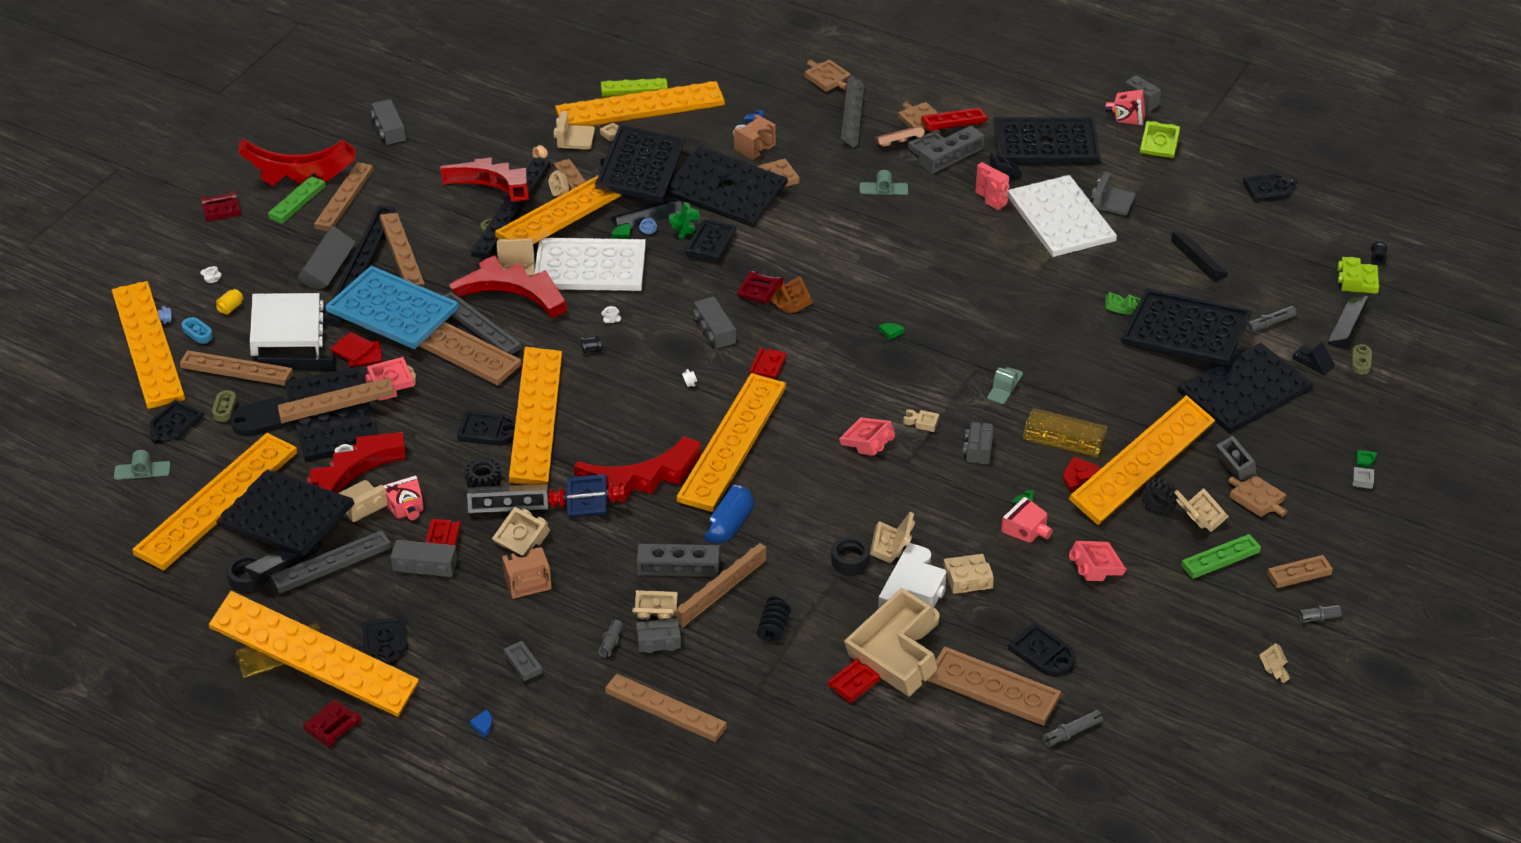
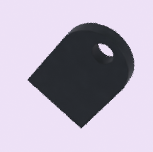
[230,396,292,436]
[457,410,516,445]
[1008,622,1075,677]

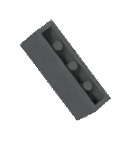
[296,226,356,289]
[467,484,548,513]

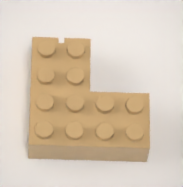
[844,588,938,696]

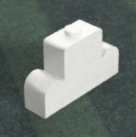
[878,543,946,609]

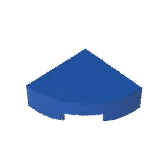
[744,111,764,124]
[470,710,492,738]

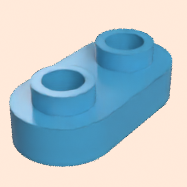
[182,317,213,344]

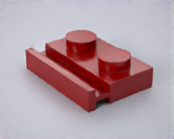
[749,347,786,380]
[425,519,461,545]
[828,659,880,703]

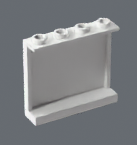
[250,293,324,356]

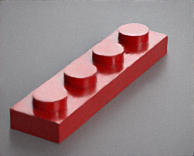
[921,108,988,131]

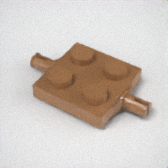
[805,59,851,92]
[898,101,940,134]
[1228,475,1287,517]

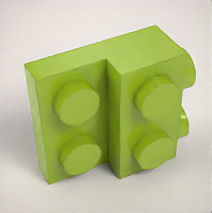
[1140,121,1180,158]
[1337,257,1379,294]

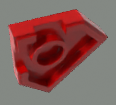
[1062,457,1101,492]

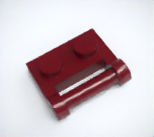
[200,191,241,222]
[736,271,783,305]
[303,700,362,748]

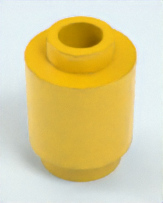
[216,289,243,314]

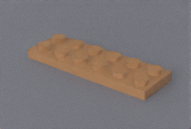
[419,322,521,386]
[927,647,1061,726]

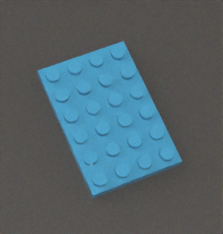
[326,266,459,349]

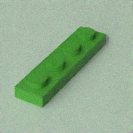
[268,176,326,224]
[1181,534,1261,579]

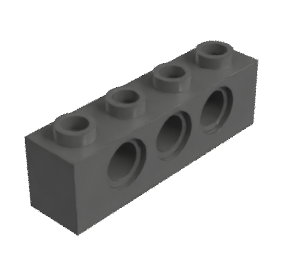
[919,126,984,174]
[637,544,720,577]

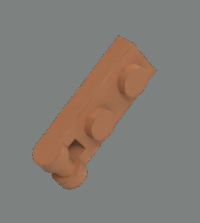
[875,126,924,147]

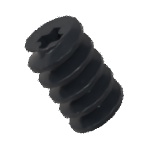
[757,596,791,641]

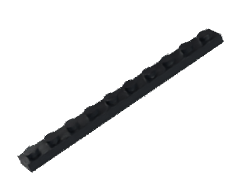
[471,157,551,259]
[323,205,396,325]

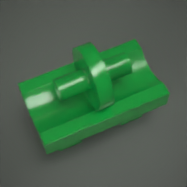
[668,203,700,239]

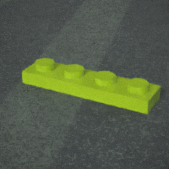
[601,78,667,97]

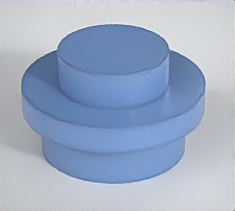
[639,218,657,234]
[158,306,171,324]

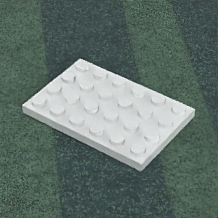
[1008,175,1117,257]
[534,238,646,291]

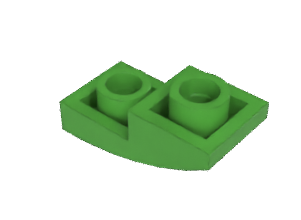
[1105,292,1141,315]

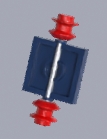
[548,474,627,518]

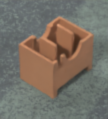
[734,115,776,160]
[502,547,552,599]

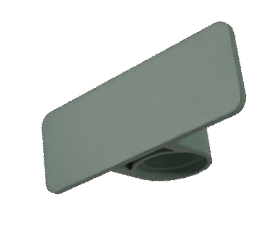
[860,170,908,195]
[987,367,1023,404]
[114,450,170,480]

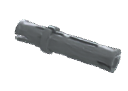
[1246,306,1297,333]
[1042,710,1103,747]

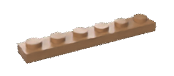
[314,162,374,232]
[380,213,424,288]
[180,350,293,386]
[278,377,394,423]
[676,543,766,628]
[605,674,727,742]

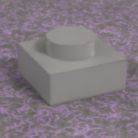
[1353,467,1374,489]

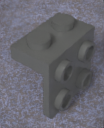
[1092,172,1135,215]

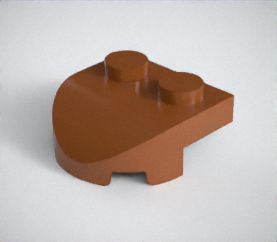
[771,276,814,313]

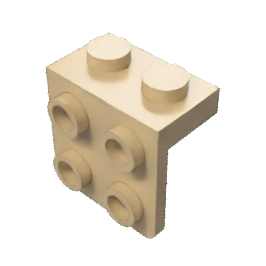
[554,111,595,150]
[497,239,535,278]
[339,480,387,522]
[1174,488,1229,532]
[869,512,915,564]
[632,590,678,620]

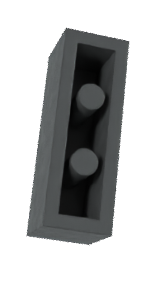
[370,99,406,145]
[692,296,736,349]
[390,540,457,577]

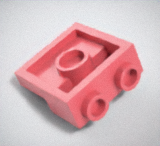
[975,162,1009,210]
[365,357,415,401]
[839,417,895,456]
[1069,541,1126,581]

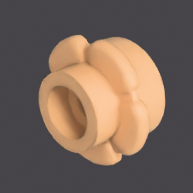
[533,145,547,159]

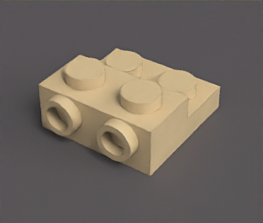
[492,507,550,558]
[943,554,994,594]

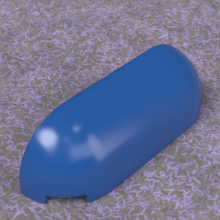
[704,484,754,543]

